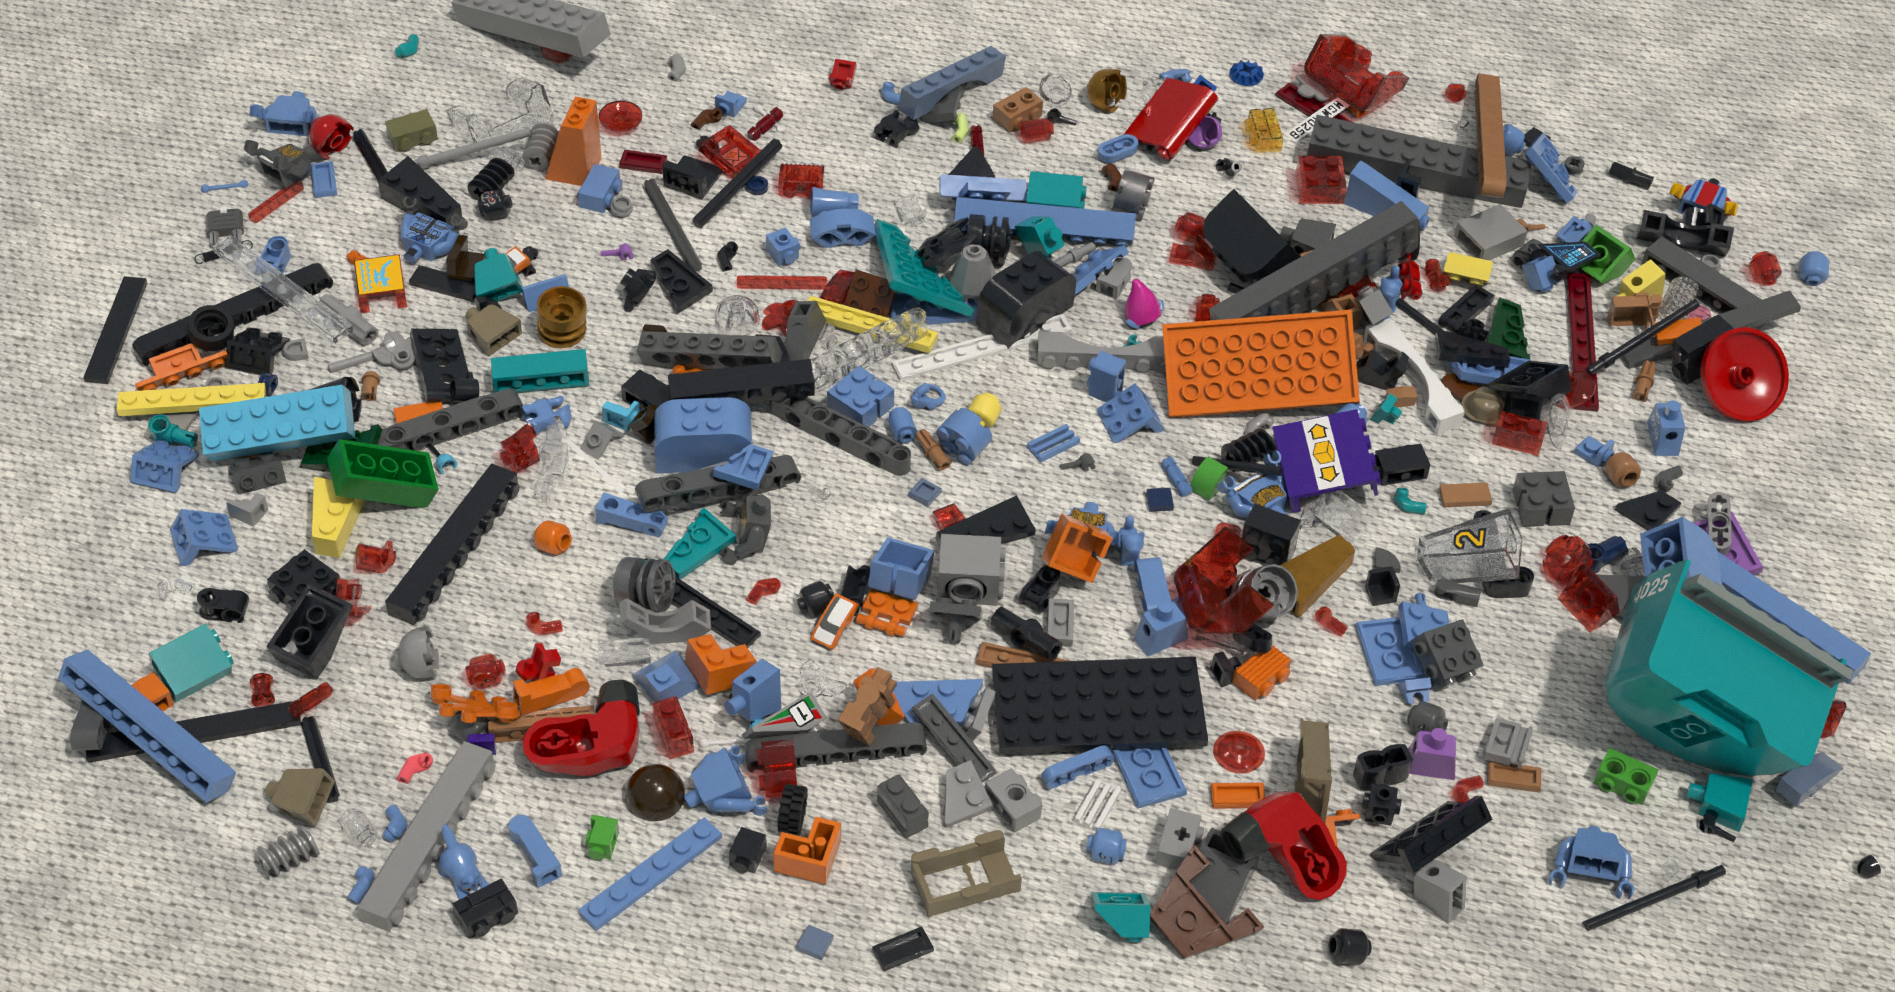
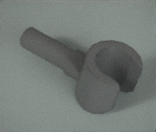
[1060,453,1096,472]

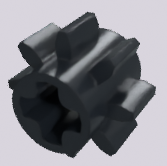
[1458,319,1488,341]

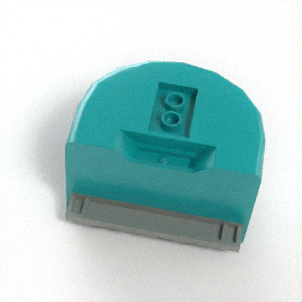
[1605,559,1853,776]

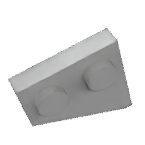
[945,760,993,828]

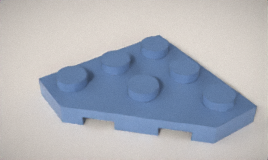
[1525,133,1577,203]

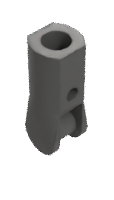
[1434,578,1481,607]

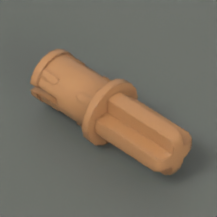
[1632,360,1656,402]
[916,429,952,471]

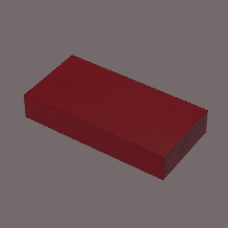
[619,149,667,174]

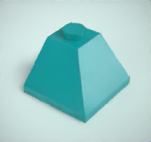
[1091,892,1150,942]

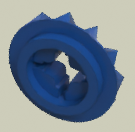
[1230,60,1264,86]

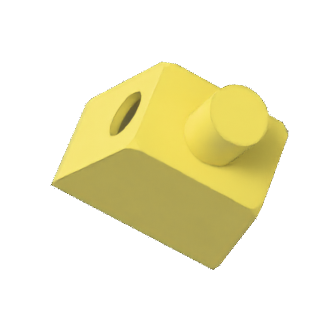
[1617,259,1665,298]

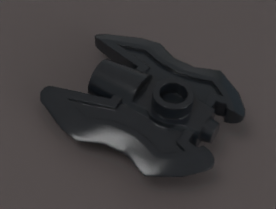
[917,217,978,267]

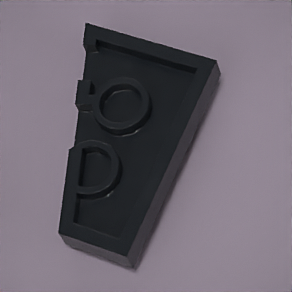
[1435,329,1510,368]

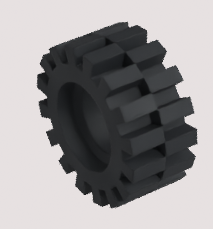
[777,784,808,835]

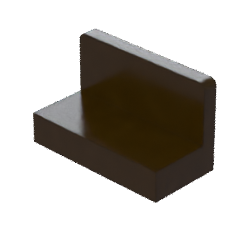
[447,235,485,281]

